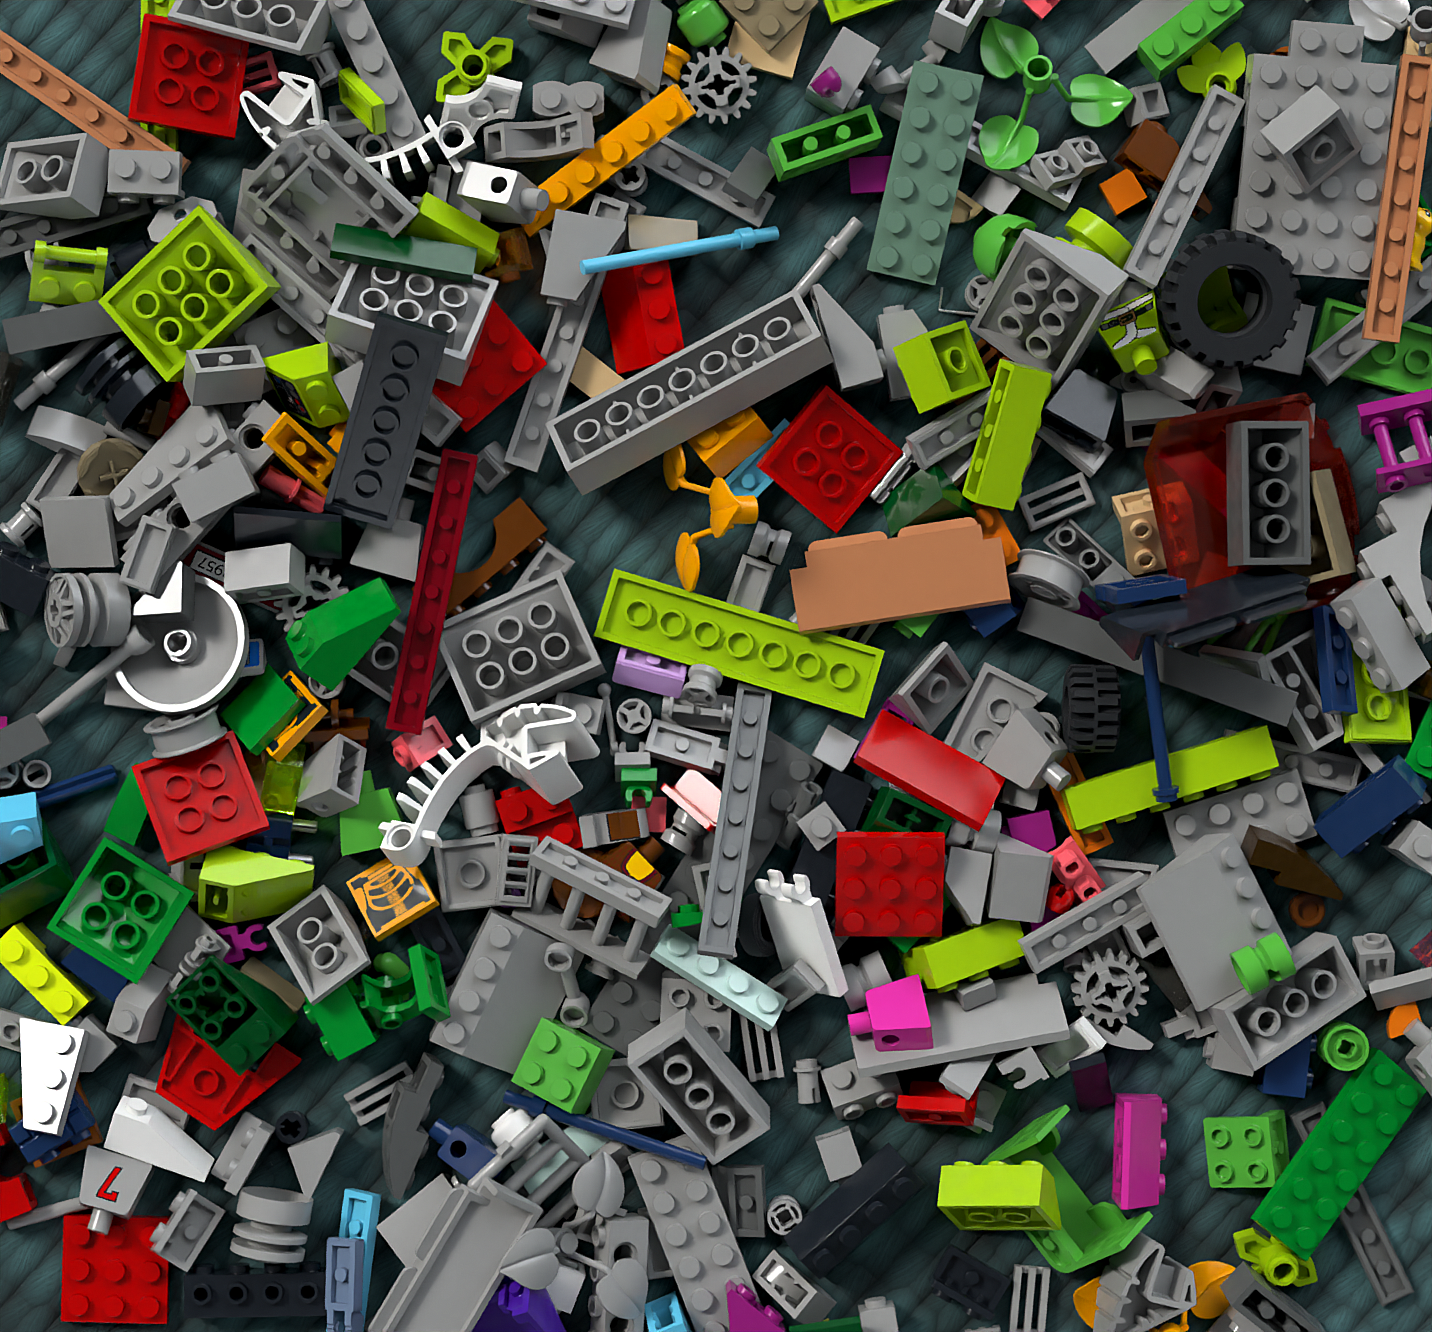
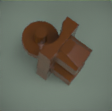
[304,699,371,754]

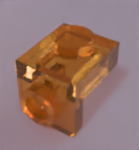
[485,227,533,284]

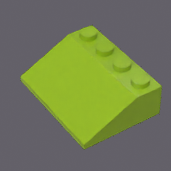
[98,205,281,382]

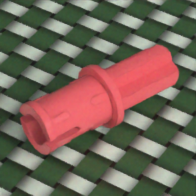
[258,464,325,513]

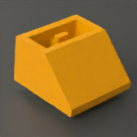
[686,406,774,478]

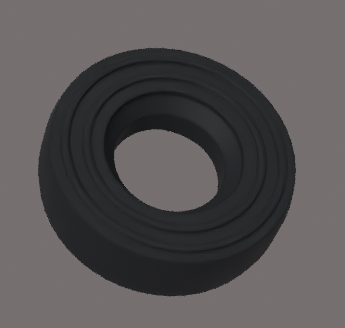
[738,893,777,957]

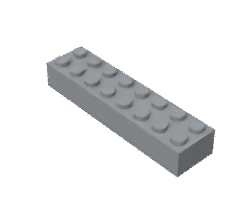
[545,289,835,496]

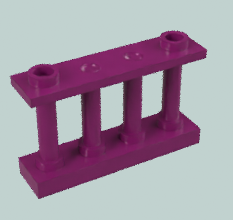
[1357,389,1432,494]

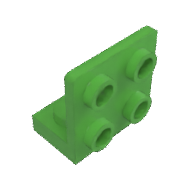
[1203,1110,1290,1188]

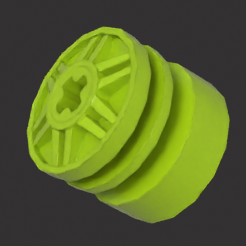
[1055,207,1133,270]

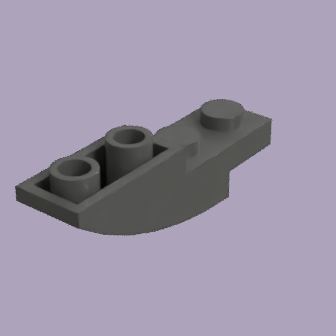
[382,1052,445,1200]

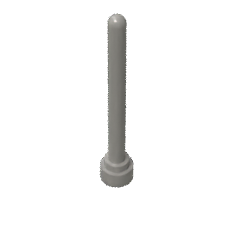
[37,623,155,727]

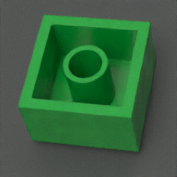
[303,977,382,1061]

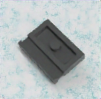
[711,1164,768,1237]

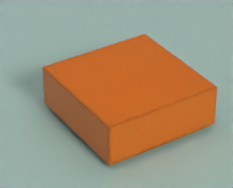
[1098,168,1147,216]

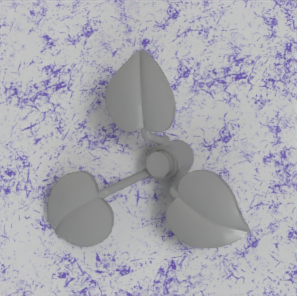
[1349,0,1432,122]
[497,1151,648,1319]

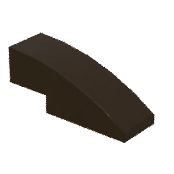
[1240,824,1343,900]

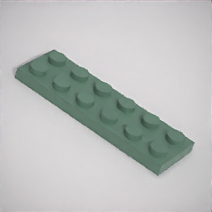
[867,60,984,285]

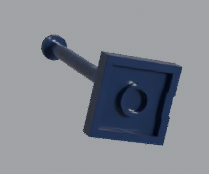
[1095,574,1187,803]

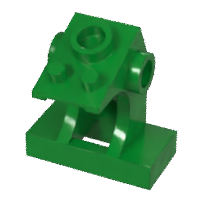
[357,944,451,1029]

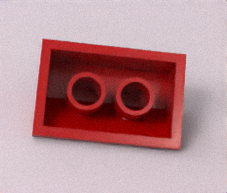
[601,260,684,375]

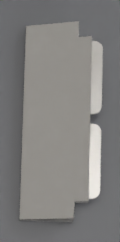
[848,973,1070,1078]
[368,1176,543,1332]

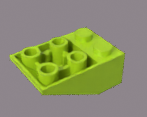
[198,845,315,923]

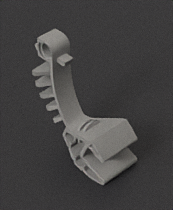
[1093,1232,1197,1332]

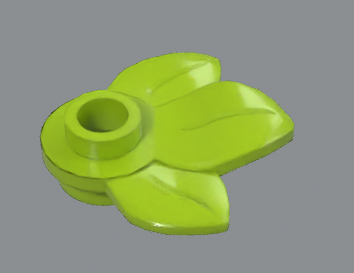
[1177,42,1246,99]

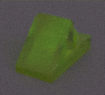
[260,744,306,815]

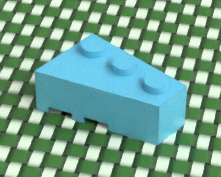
[0,792,43,864]

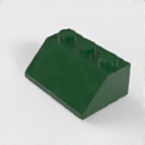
[0,817,75,930]

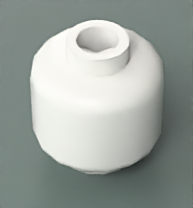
[491,1108,543,1161]

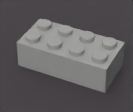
[628,1007,771,1165]

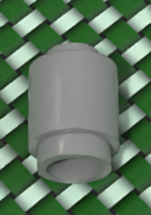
[458,783,500,837]

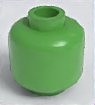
[677,0,729,49]

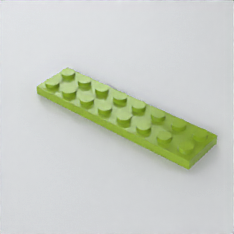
[594,568,885,718]

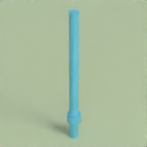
[579,226,779,275]

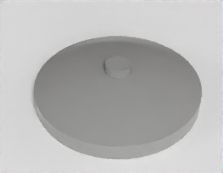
[111,575,250,715]

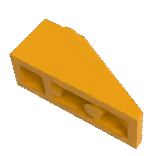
[261,412,337,499]

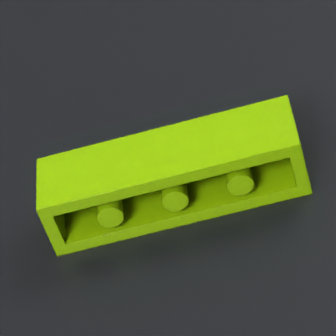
[962,359,1052,511]

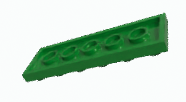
[1251,1047,1427,1262]

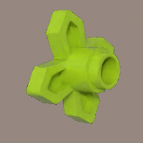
[436,31,514,104]
[1233,1227,1318,1287]

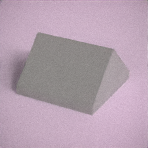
[889,641,974,735]
[984,833,1054,923]

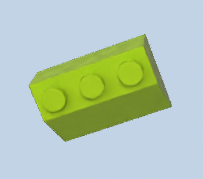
[937,1161,1061,1230]

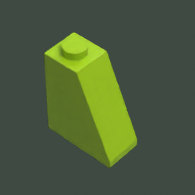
[398,192,500,274]

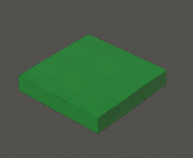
[220,664,306,756]

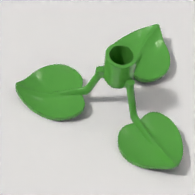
[979,17,1133,171]

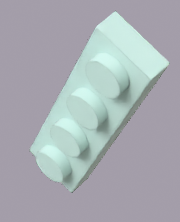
[650,923,788,1031]

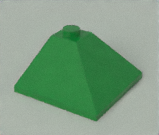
[46,837,195,985]

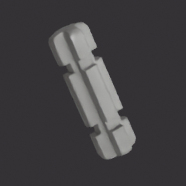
[869,443,917,505]

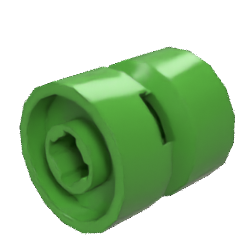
[1229,932,1296,996]
[1316,1020,1370,1071]

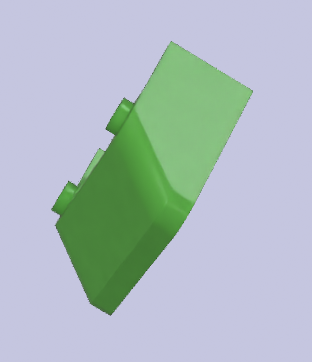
[981,1104,1153,1273]

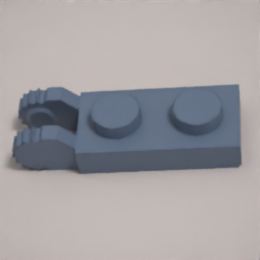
[325,1237,364,1332]

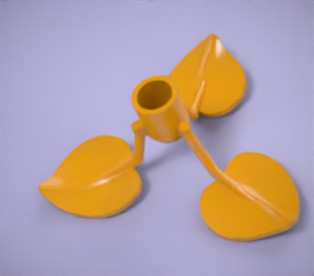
[663,443,758,592]
[1073,1261,1236,1332]

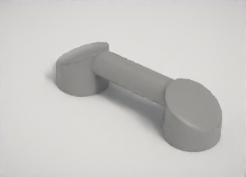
[869,40,949,94]
[544,942,590,1028]

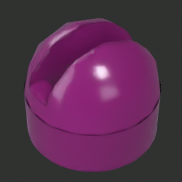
[810,66,842,98]

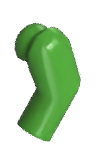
[373,952,410,1000]

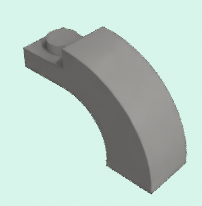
[483,112,595,163]

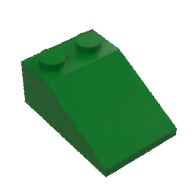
[285,577,401,692]

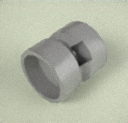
[945,809,1002,854]
[841,950,892,1012]

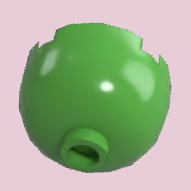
[973,214,1038,282]

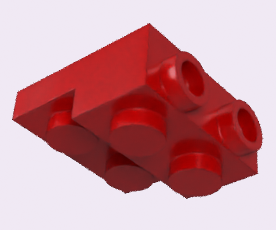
[495,786,583,868]

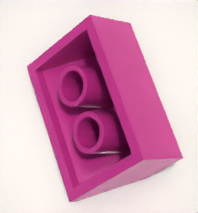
[1112,1093,1167,1210]

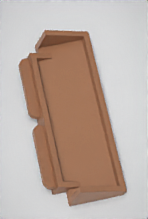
[789,517,1011,635]

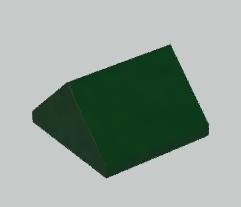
[882,463,977,538]

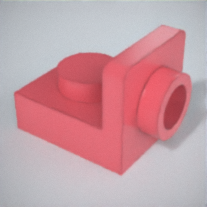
[391,715,453,772]

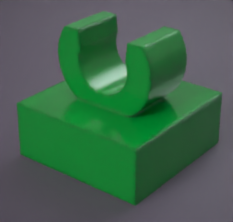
[620,768,657,808]

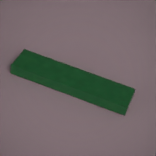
[330,223,478,283]

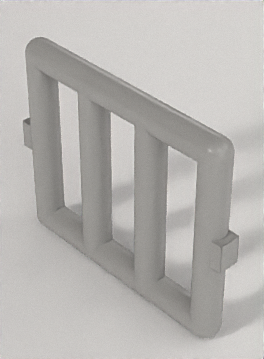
[467,1114,591,1229]

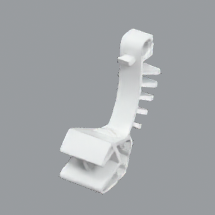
[240,71,477,186]
[378,703,600,867]

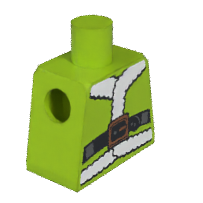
[1098,290,1170,375]

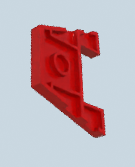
[155,1013,303,1131]

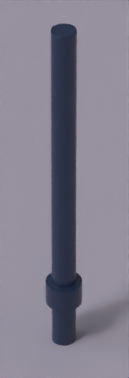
[503,1090,708,1170]

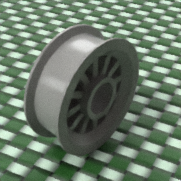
[1007,549,1090,612]
[143,702,227,758]

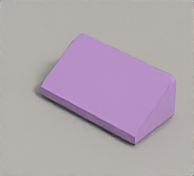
[612,644,689,699]

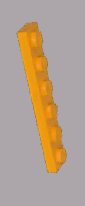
[521,83,697,237]

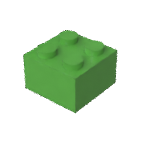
[511,1017,615,1114]

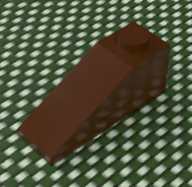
[1113,119,1213,221]

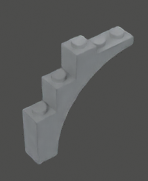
[1356,436,1432,644]

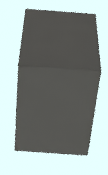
[131,559,195,624]

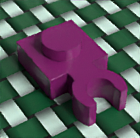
[214,923,269,964]

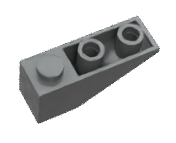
[1043,516,1134,613]

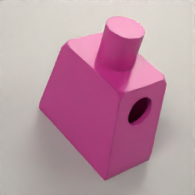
[847,974,934,1052]

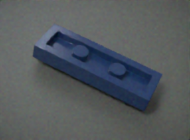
[1313,606,1358,716]

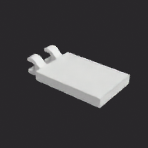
[755,869,849,997]

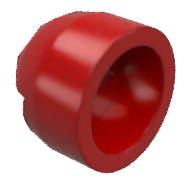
[1045,883,1075,914]

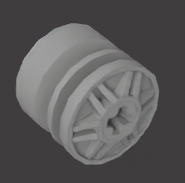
[44,573,131,647]
[230,1186,314,1264]

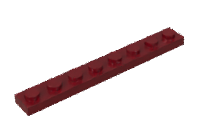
[385,448,479,735]

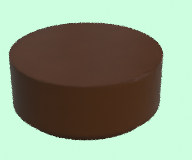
[1288,892,1326,928]

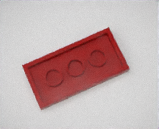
[853,709,1006,832]

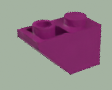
[725,1280,786,1332]

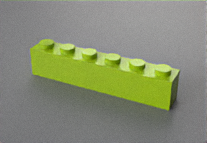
[1060,725,1279,834]

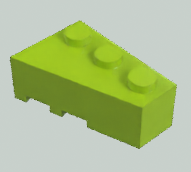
[898,918,1024,993]

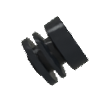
[75,336,170,432]

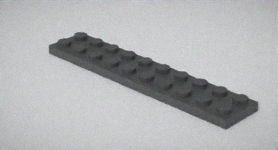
[579,729,823,1057]

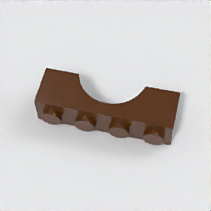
[412,497,549,619]

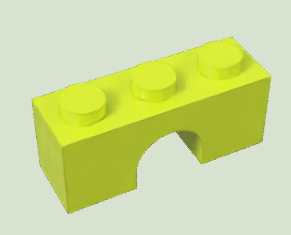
[0,922,96,1026]

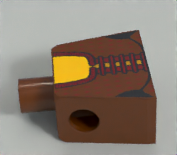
[594,836,665,923]

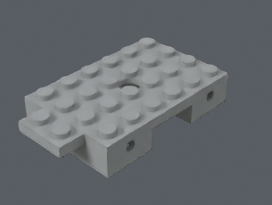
[1227,20,1397,280]

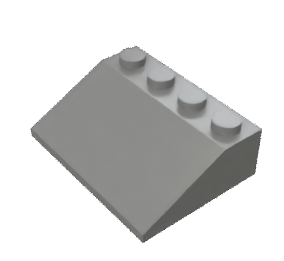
[969,228,1129,390]
[325,262,499,386]
[440,569,606,730]
[1136,833,1293,1011]
[429,907,585,1074]

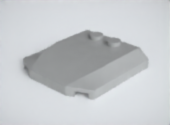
[236,123,419,301]

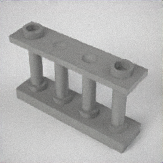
[511,836,673,980]

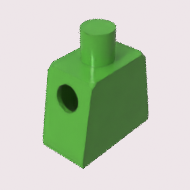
[339,770,405,856]

